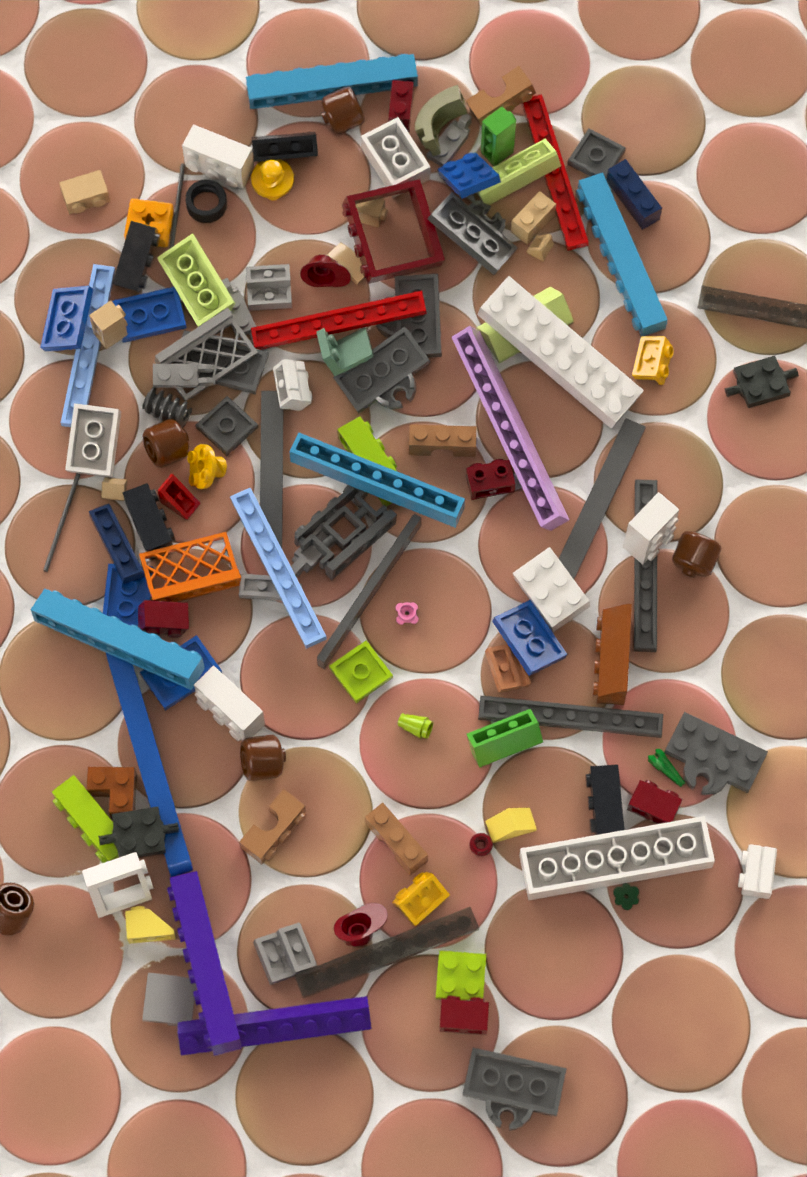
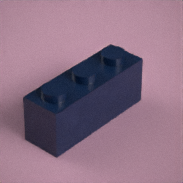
[606,159,662,230]

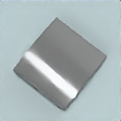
[246,264,292,311]
[253,922,317,985]
[142,973,196,1026]

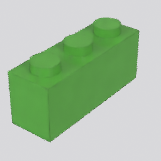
[481,107,516,166]
[466,709,543,768]

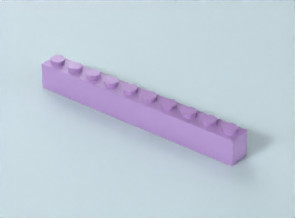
[452,326,569,531]

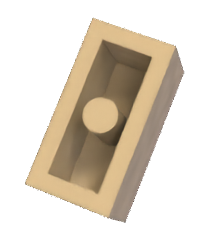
[59,170,110,214]
[511,191,556,245]
[89,300,128,350]

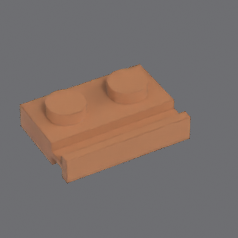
[485,644,531,693]

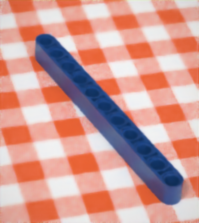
[105,652,194,877]

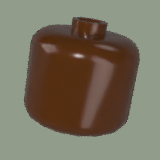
[321,86,365,134]
[143,419,189,468]
[672,531,722,578]
[240,735,286,781]
[0,883,34,935]

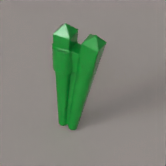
[648,749,685,787]

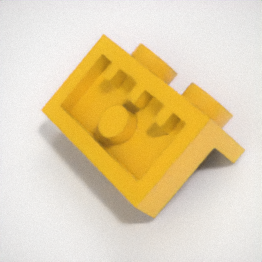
[632,336,674,385]
[392,872,450,926]

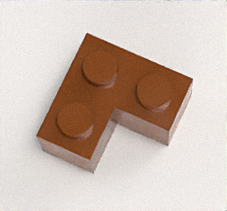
[87,767,137,819]

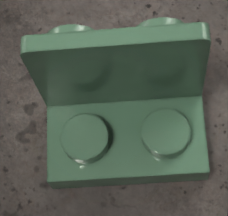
[316,328,373,376]

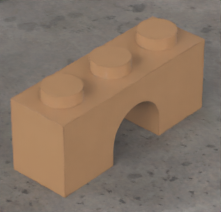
[466,66,536,127]
[409,424,477,457]
[239,789,306,865]
[365,802,428,876]

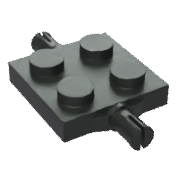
[725,356,799,408]
[99,806,179,858]

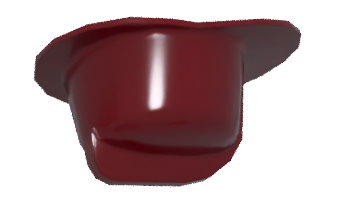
[300,255,351,287]
[333,903,388,947]

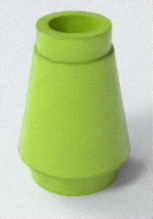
[397,713,433,739]

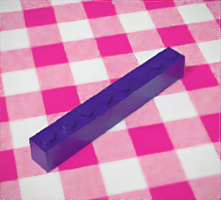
[167,871,242,1056]
[178,996,372,1056]

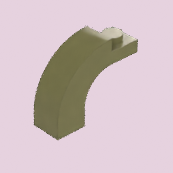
[415,85,468,157]

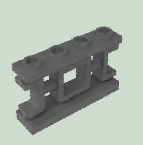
[294,485,397,580]

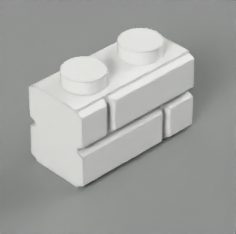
[273,359,312,411]
[738,844,777,899]

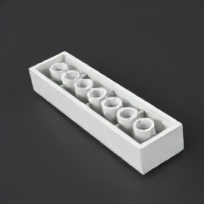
[477,276,644,429]
[519,816,715,900]

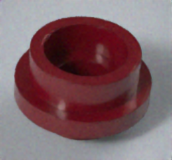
[469,833,493,856]

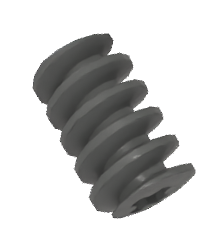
[142,387,192,428]

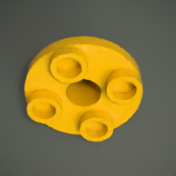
[251,160,294,201]
[187,444,227,489]

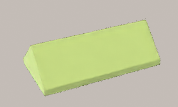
[477,139,561,205]
[157,233,235,327]
[476,287,574,363]

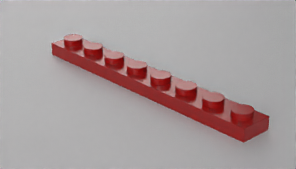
[521,94,589,251]
[251,291,427,350]

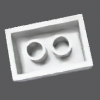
[361,117,430,198]
[182,124,254,189]
[65,403,121,478]
[623,492,679,564]
[513,547,590,632]
[194,666,265,741]

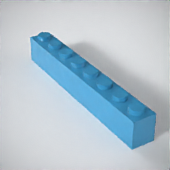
[246,54,418,109]
[576,173,668,336]
[289,433,465,528]
[30,589,205,690]

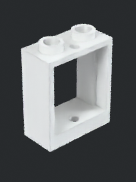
[82,852,154,918]

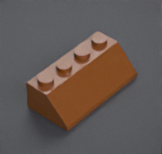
[593,604,632,705]

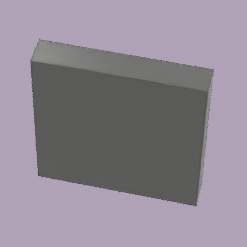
[567,128,626,179]
[196,396,258,456]

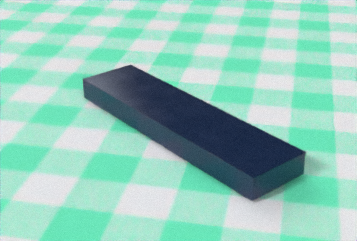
[89,504,145,584]

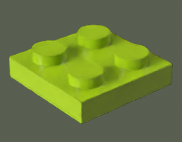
[329,640,393,703]
[436,950,486,1001]

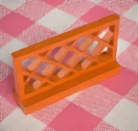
[139,532,241,602]

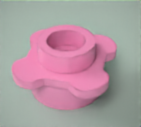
[396,602,419,625]

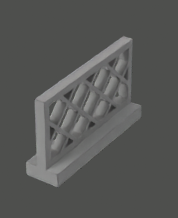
[155,308,258,401]

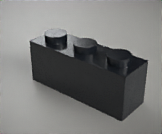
[251,131,318,162]
[112,221,160,293]
[122,483,175,552]
[585,764,625,835]

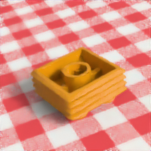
[124,199,174,248]

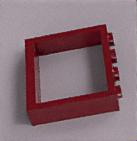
[342,179,445,284]

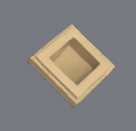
[527,234,554,262]
[102,477,127,501]

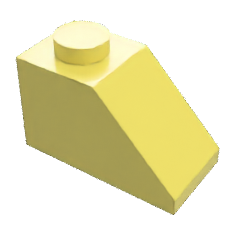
[125,906,176,944]

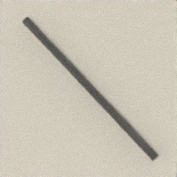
[169,163,185,249]
[43,473,80,572]

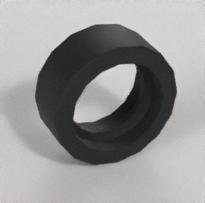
[186,180,227,223]

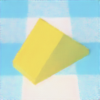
[485,808,537,843]

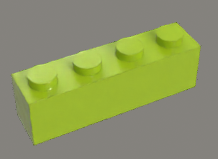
[337,416,397,507]
[52,775,119,863]

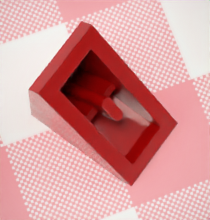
[157,474,201,520]

